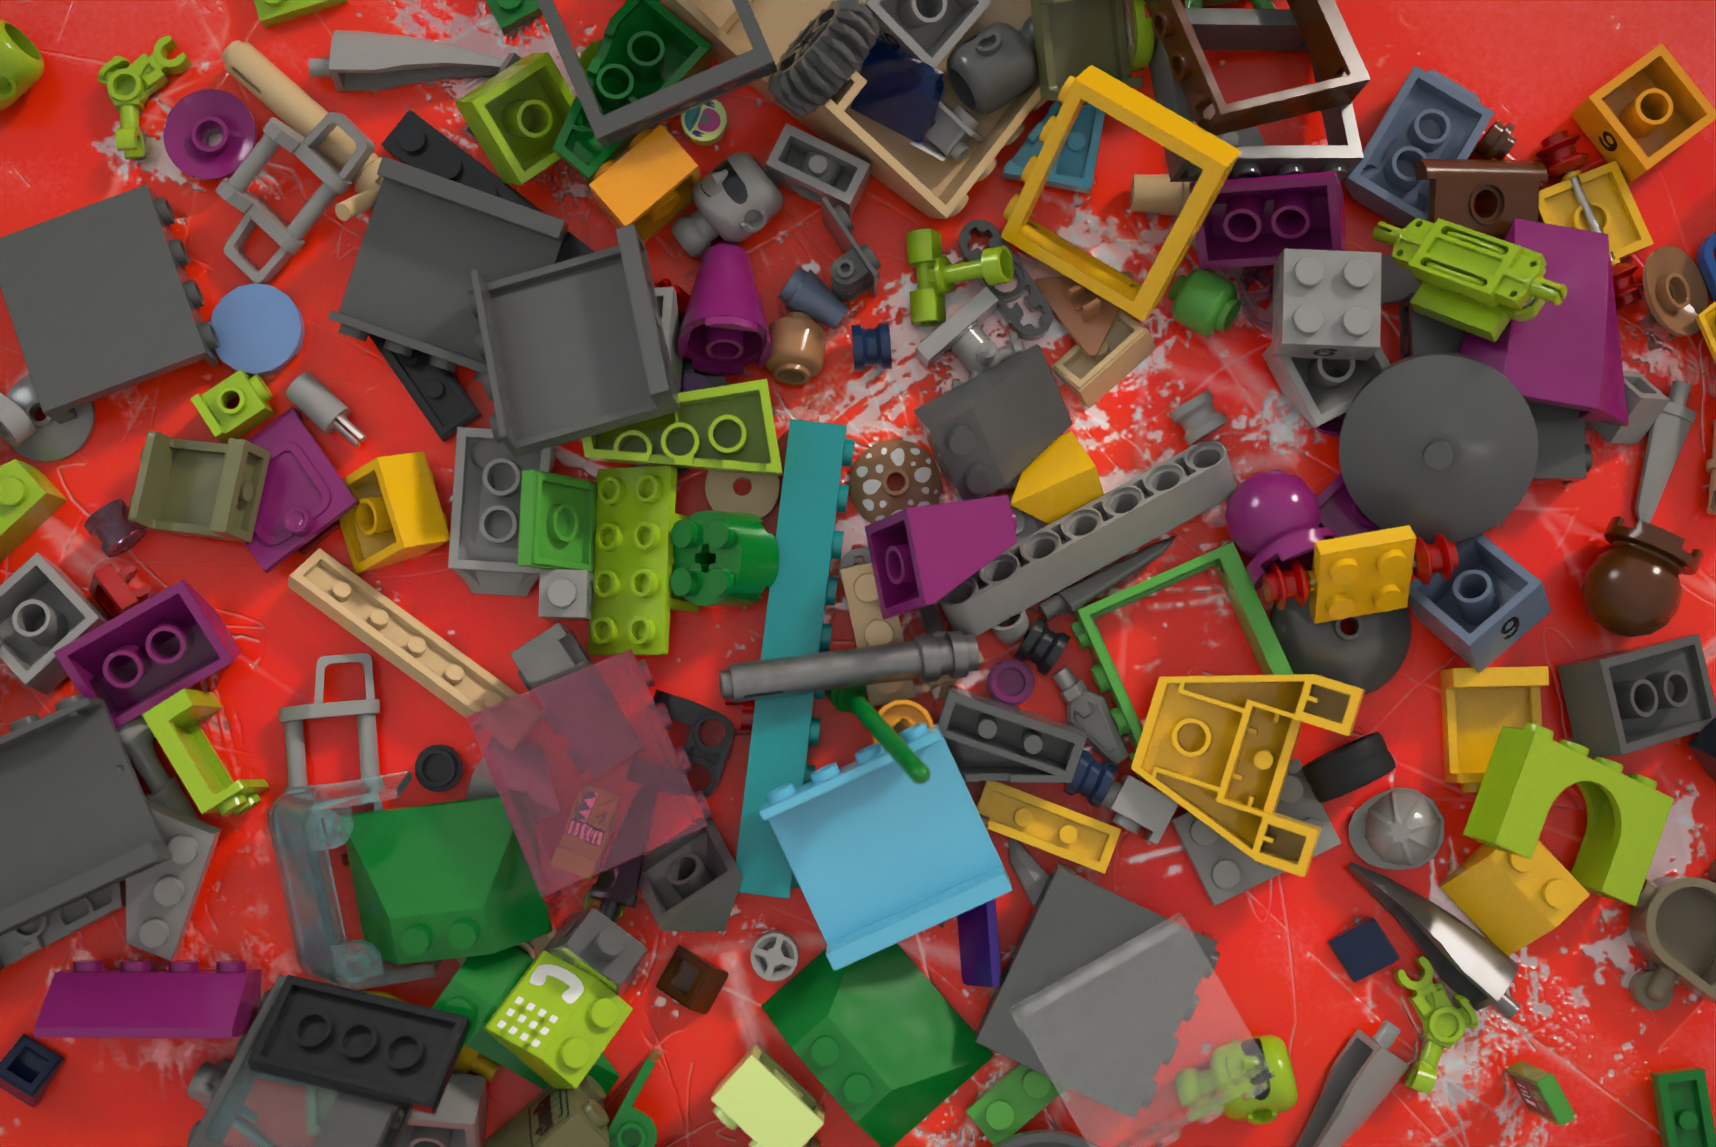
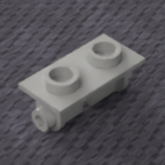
[892,71,985,161]

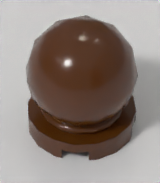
[1582,516,1704,637]

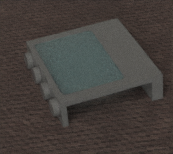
[187,974,413,1147]

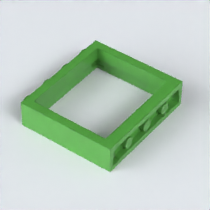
[1070,542,1294,785]

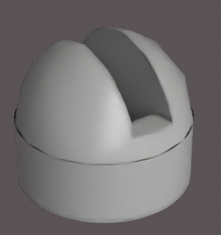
[992,610,1030,644]

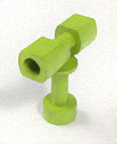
[906,228,1014,328]

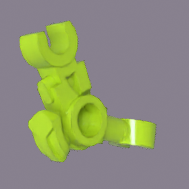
[97,35,192,160]
[1393,956,1478,1095]

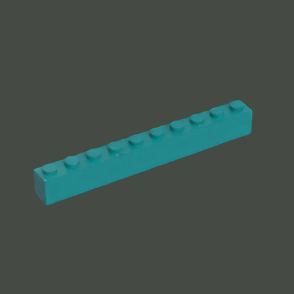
[736,419,855,899]

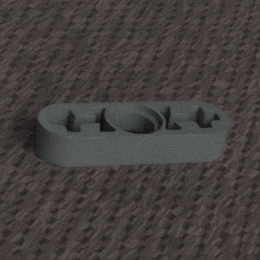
[958,220,1053,341]

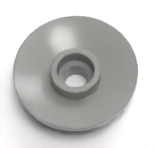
[6,374,95,462]

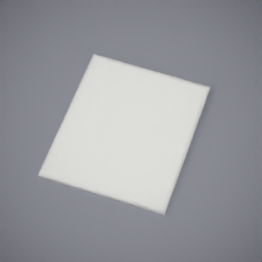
[910,138,947,161]

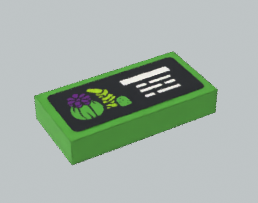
[1506,1061,1576,1127]

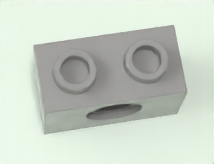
[765,123,871,219]

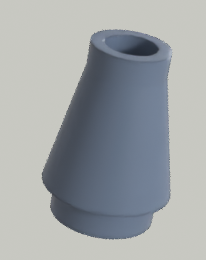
[778,266,849,330]

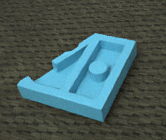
[1002,101,1105,194]

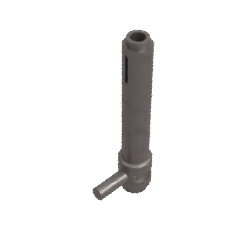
[719,602,979,702]

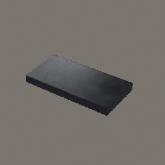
[247,975,472,1115]

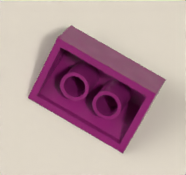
[1189,171,1346,269]
[53,579,242,729]

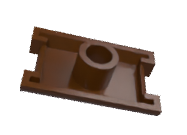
[1416,158,1548,240]

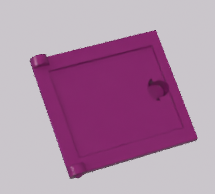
[244,406,359,573]

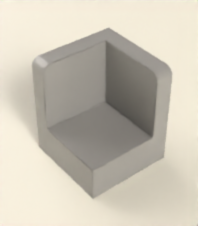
[1588,371,1670,444]

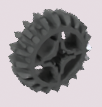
[768,0,880,117]

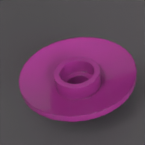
[163,89,257,181]

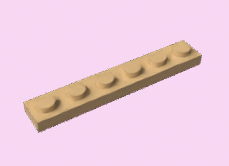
[287,548,543,752]

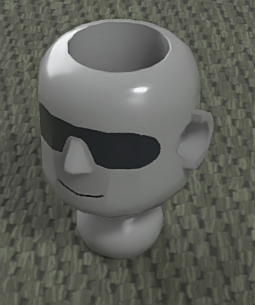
[671,151,784,258]

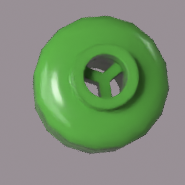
[1168,268,1241,337]

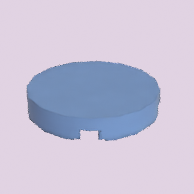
[210,283,306,377]

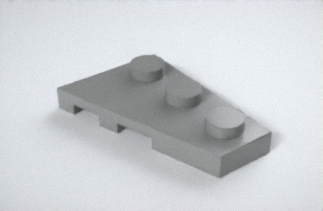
[126,800,222,961]

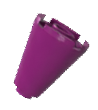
[677,241,772,376]

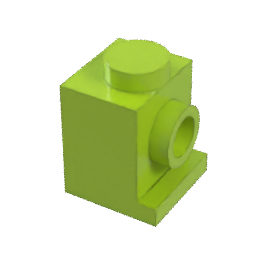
[190,369,276,444]

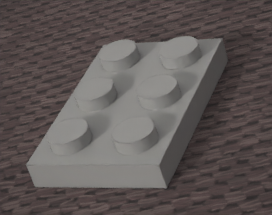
[1170,758,1342,906]

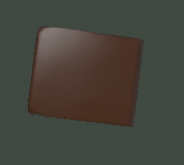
[656,945,729,1014]

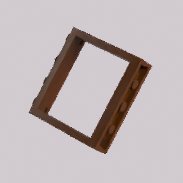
[1144,0,1371,136]

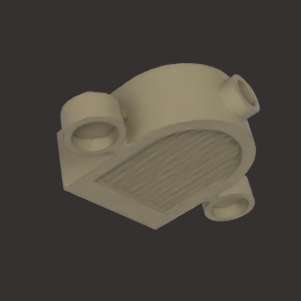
[1628,858,1716,1010]

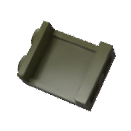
[1030,0,1144,108]
[128,431,271,543]

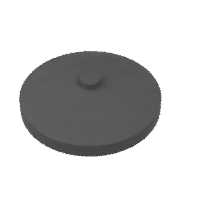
[1339,352,1538,544]

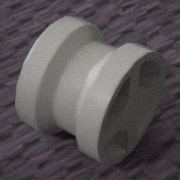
[1169,390,1229,446]
[750,930,799,981]

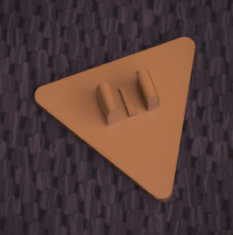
[1034,271,1135,358]

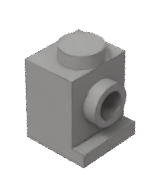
[1101,775,1179,845]

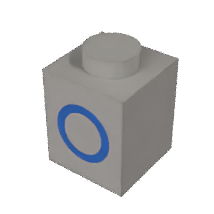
[538,569,594,622]

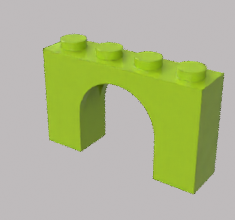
[1463,723,1674,906]

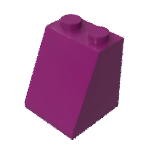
[865,495,1017,620]

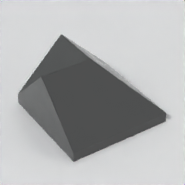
[639,814,744,932]

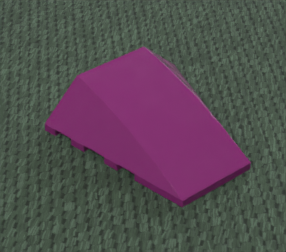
[1457,218,1629,427]

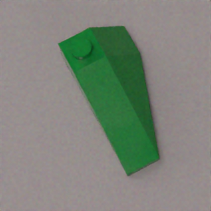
[553,0,712,181]
[432,945,620,1096]

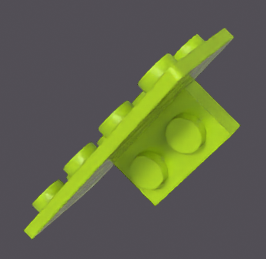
[588,465,699,655]

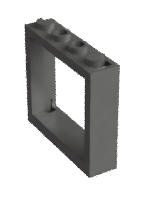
[537,0,778,148]
[1149,8,1364,182]

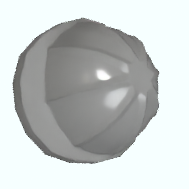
[1348,787,1444,870]

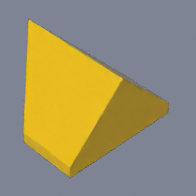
[1010,431,1104,524]

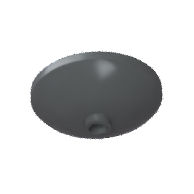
[1269,564,1411,695]

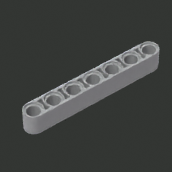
[938,440,1237,636]

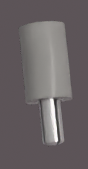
[285,371,366,447]

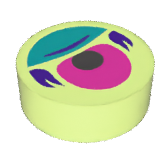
[681,99,728,146]

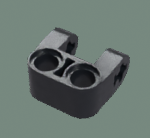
[626,689,736,800]

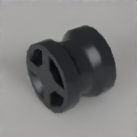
[1014,617,1071,676]

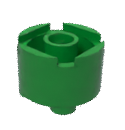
[670,510,779,607]

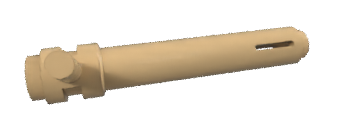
[221,40,383,221]

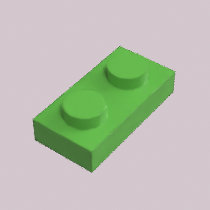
[965,1063,1068,1145]

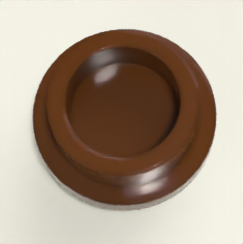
[1474,119,1517,160]

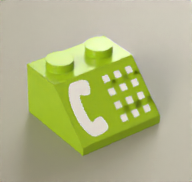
[483,950,633,1089]

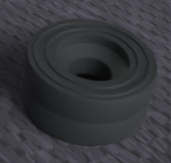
[1302,732,1396,803]

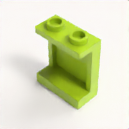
[142,688,270,817]

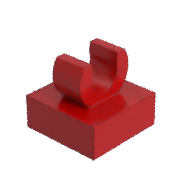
[89,564,152,620]

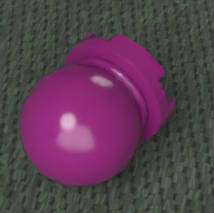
[1225,470,1337,590]

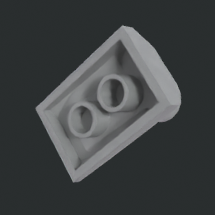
[448,427,555,597]

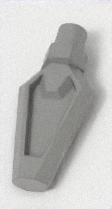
[1052,666,1129,764]

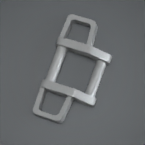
[215,112,375,283]
[278,653,386,846]

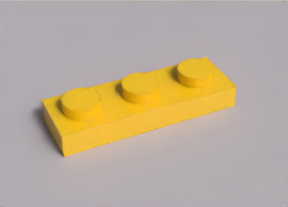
[976,781,1122,874]

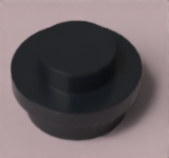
[415,745,463,792]

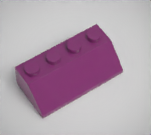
[34,960,262,1038]

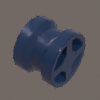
[851,322,892,372]
[1063,749,1117,807]

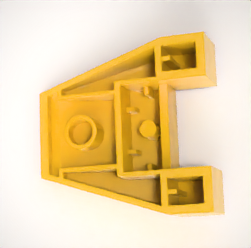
[1131,674,1365,877]

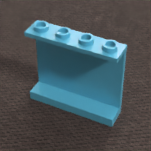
[759,722,1013,971]

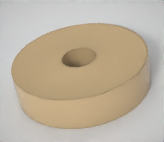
[705,470,780,520]

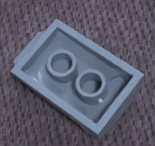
[1343,65,1495,228]

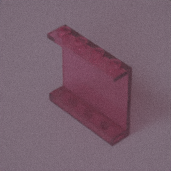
[467,649,712,903]

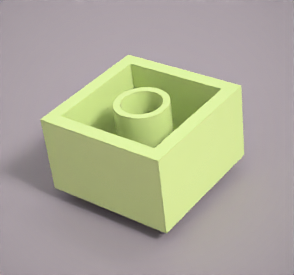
[711,1043,826,1147]

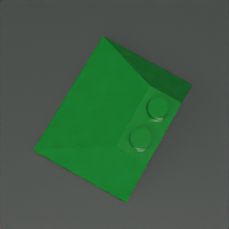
[341,792,553,965]
[762,943,994,1147]

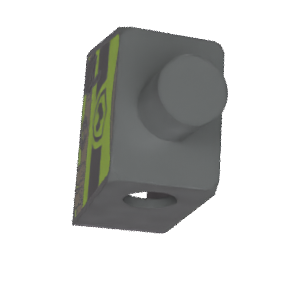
[544,907,647,998]

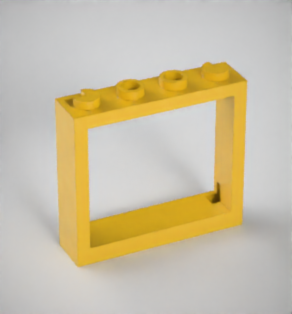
[1000,65,1241,322]

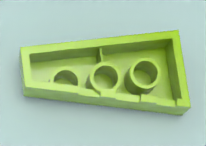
[582,379,783,477]

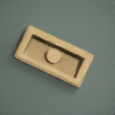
[1051,309,1155,408]

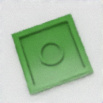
[518,469,597,574]

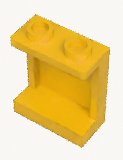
[1440,666,1549,792]

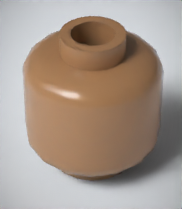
[765,312,827,385]

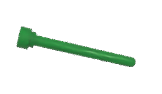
[825,685,930,784]

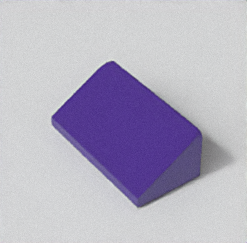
[957,899,1002,987]

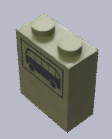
[485,1075,610,1147]

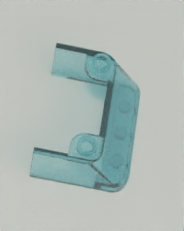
[267,771,442,990]

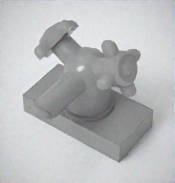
[915,286,1026,389]

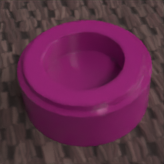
[987,659,1035,706]

